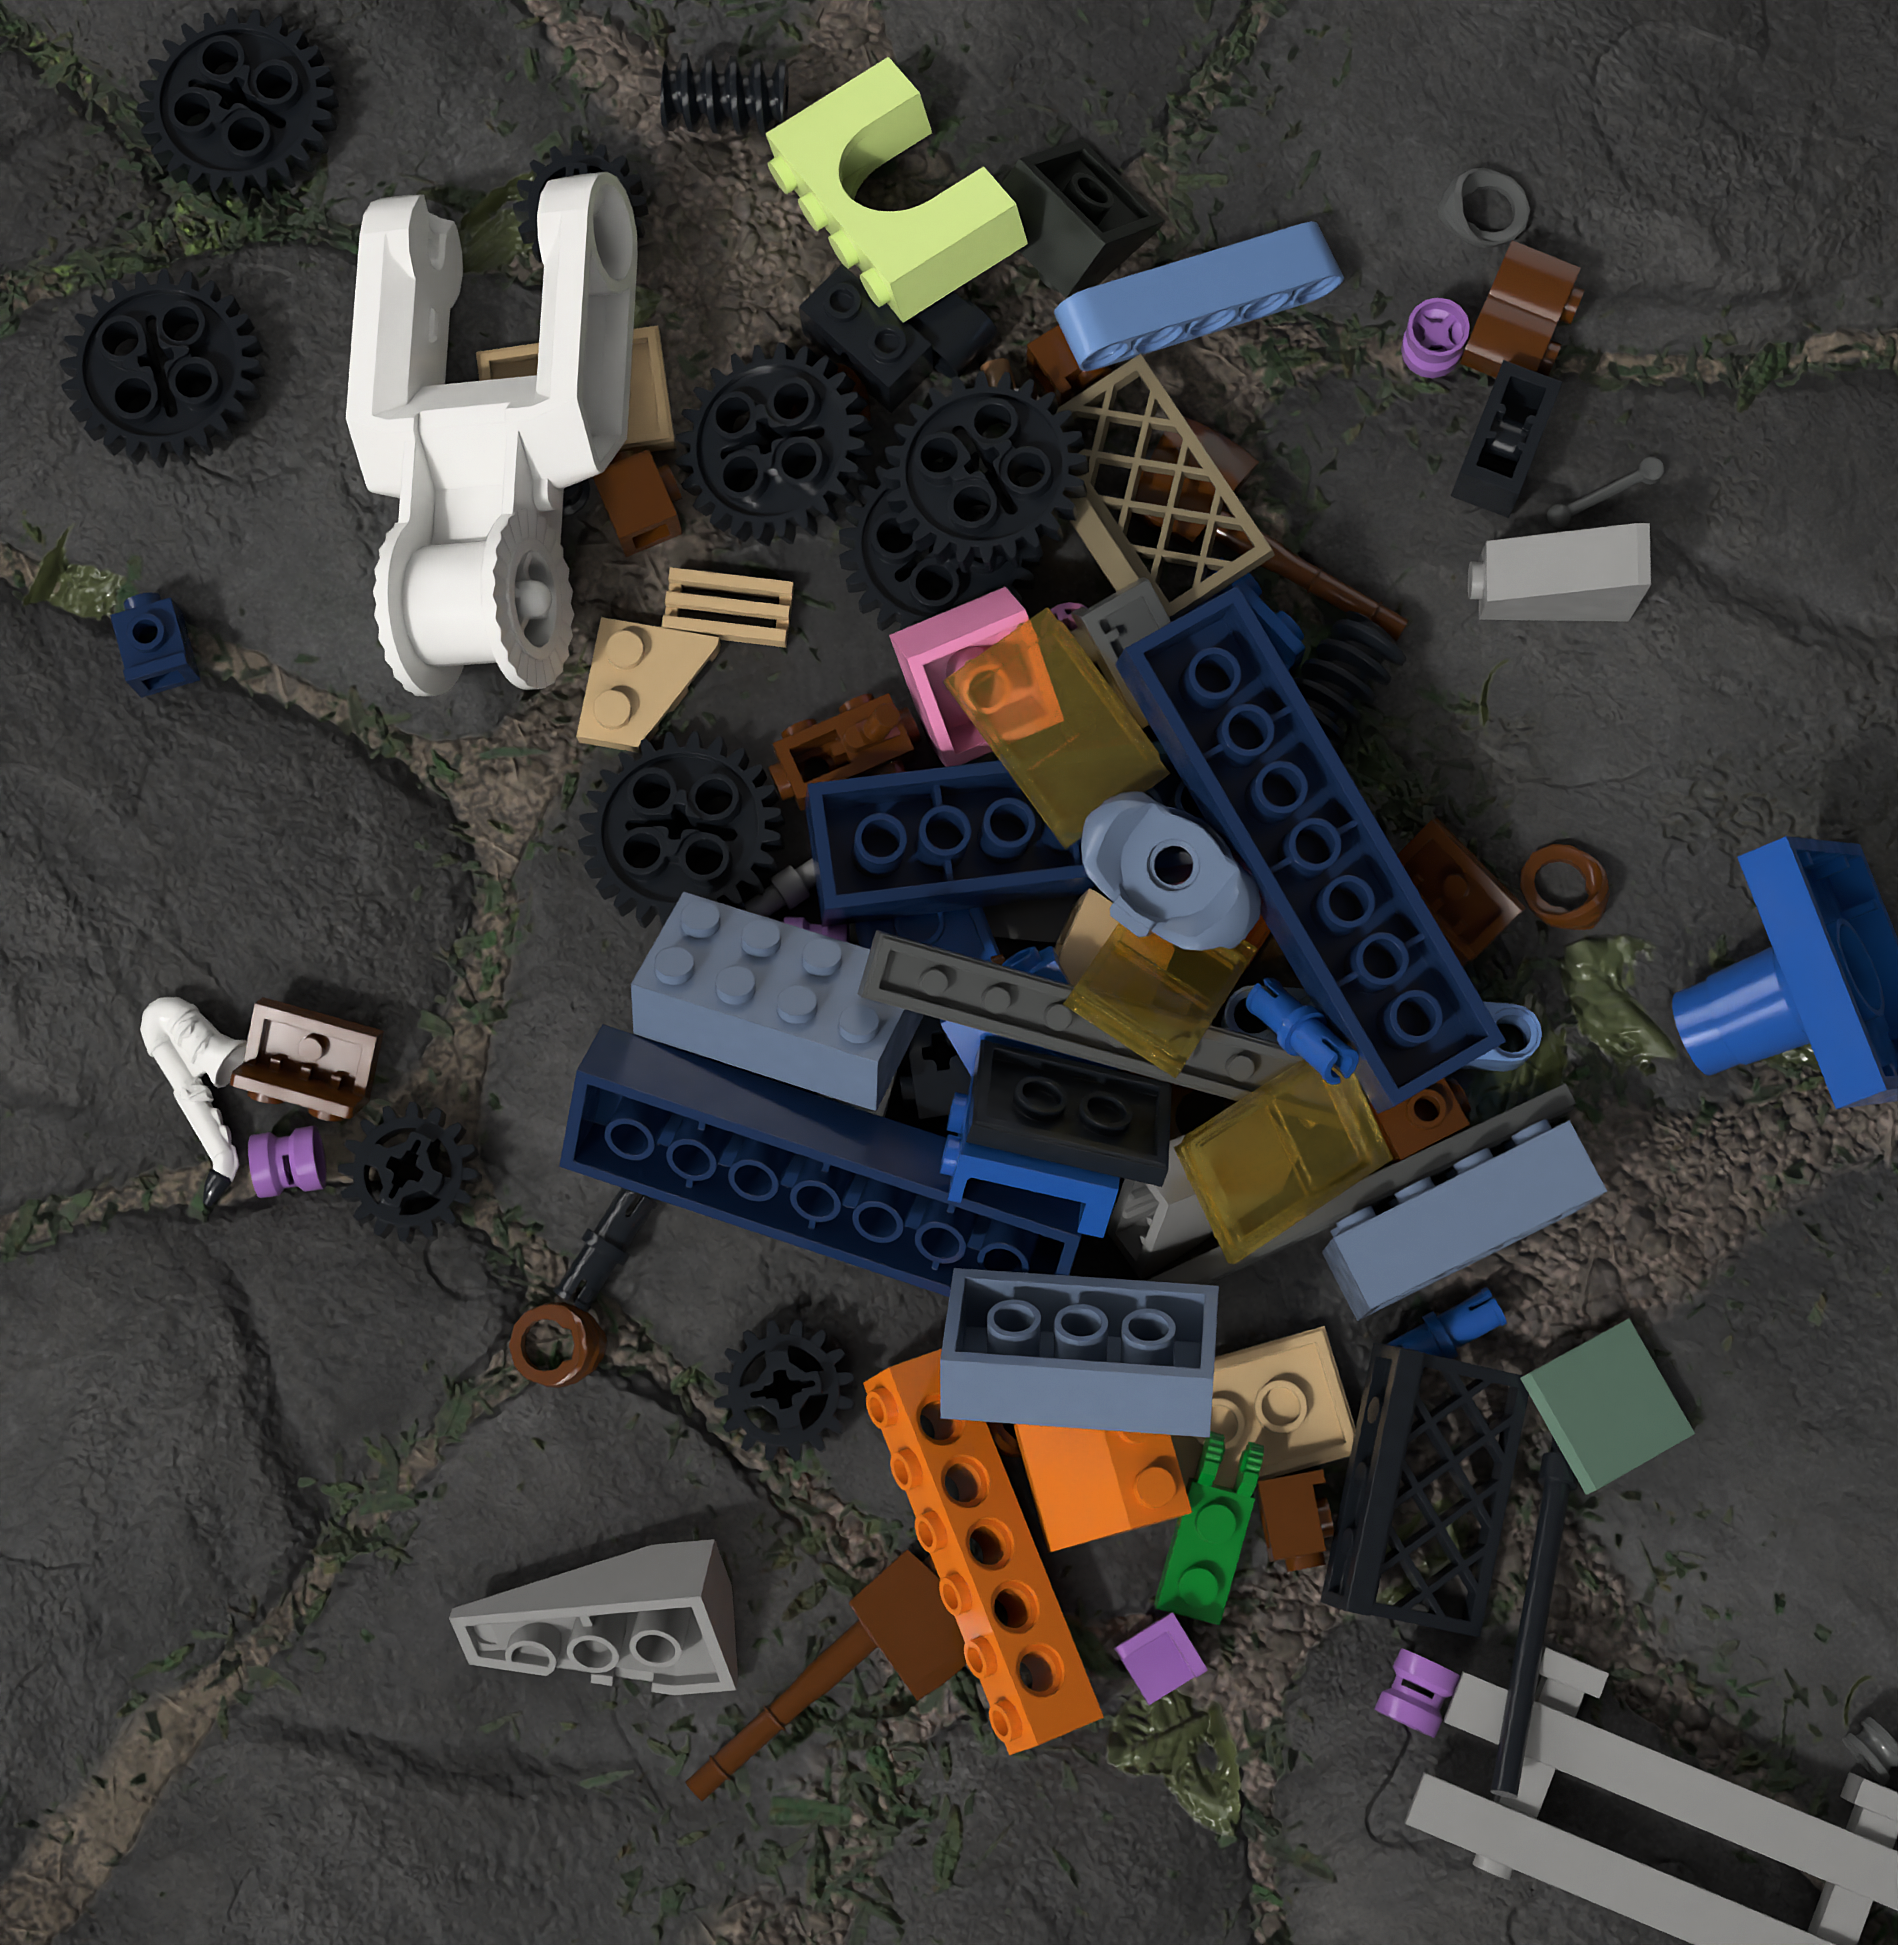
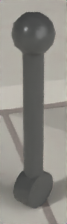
[1547,457,1664,528]

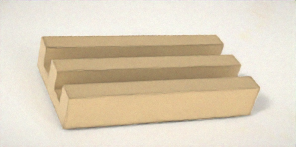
[661,567,795,648]

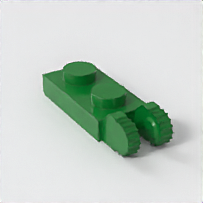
[1154,1431,1264,1626]

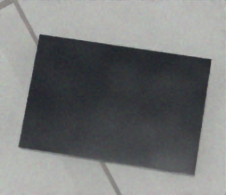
[966,1040,1172,1187]

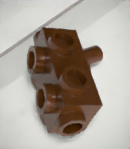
[768,693,922,811]

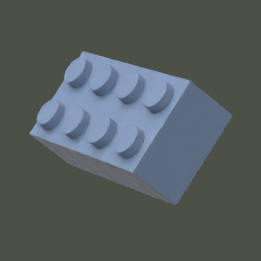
[631,892,923,1111]
[1322,1119,1607,1321]
[940,1268,1219,1438]

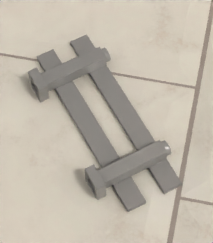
[1404,1646,1898,1945]

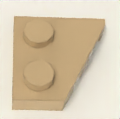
[576,617,721,753]

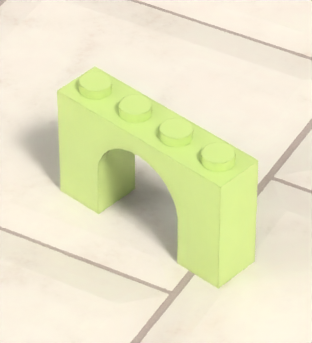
[765,57,1028,323]

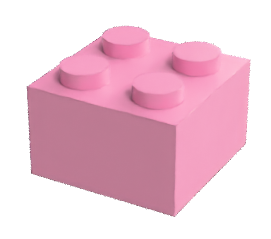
[889,587,1064,767]

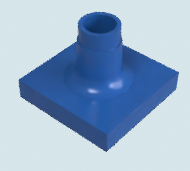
[1672,836,1898,1109]

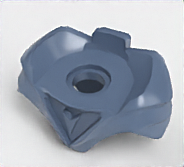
[1081,791,1261,951]

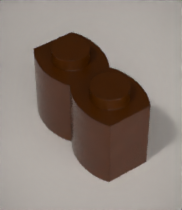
[1460,240,1585,378]

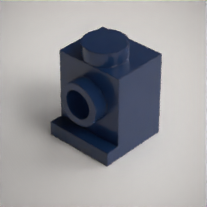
[110,592,201,698]

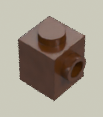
[592,449,683,557]
[1364,1077,1471,1165]

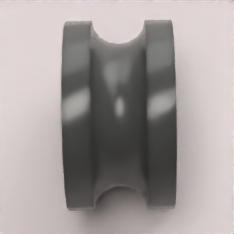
[1842,1717,1898,1785]

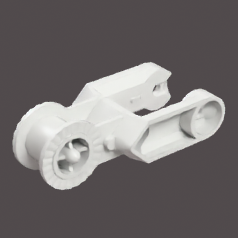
[346,171,638,696]

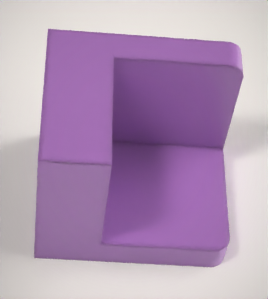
[1114,1612,1208,1705]

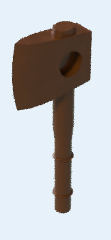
[1131,416,1409,642]
[685,1549,967,1802]

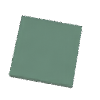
[1520,1319,1695,1495]

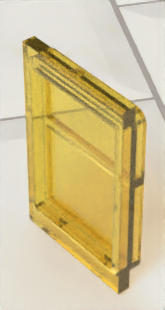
[943,607,1170,850]
[1063,923,1258,1079]
[1174,1059,1393,1264]

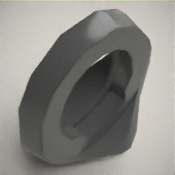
[1437,168,1530,248]

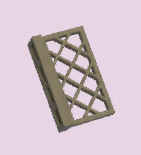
[1038,353,1275,622]

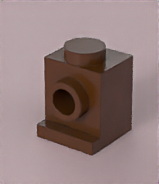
[1027,324,1115,408]
[1255,1469,1334,1572]

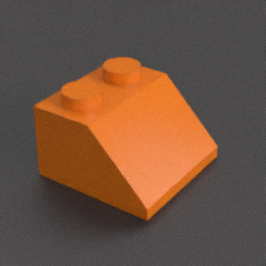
[1013,1424,1192,1553]

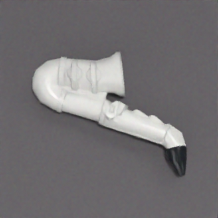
[140,997,247,1207]

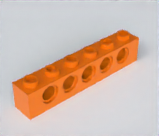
[863,1349,1104,1755]

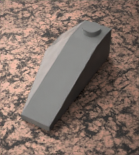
[449,1539,738,1695]

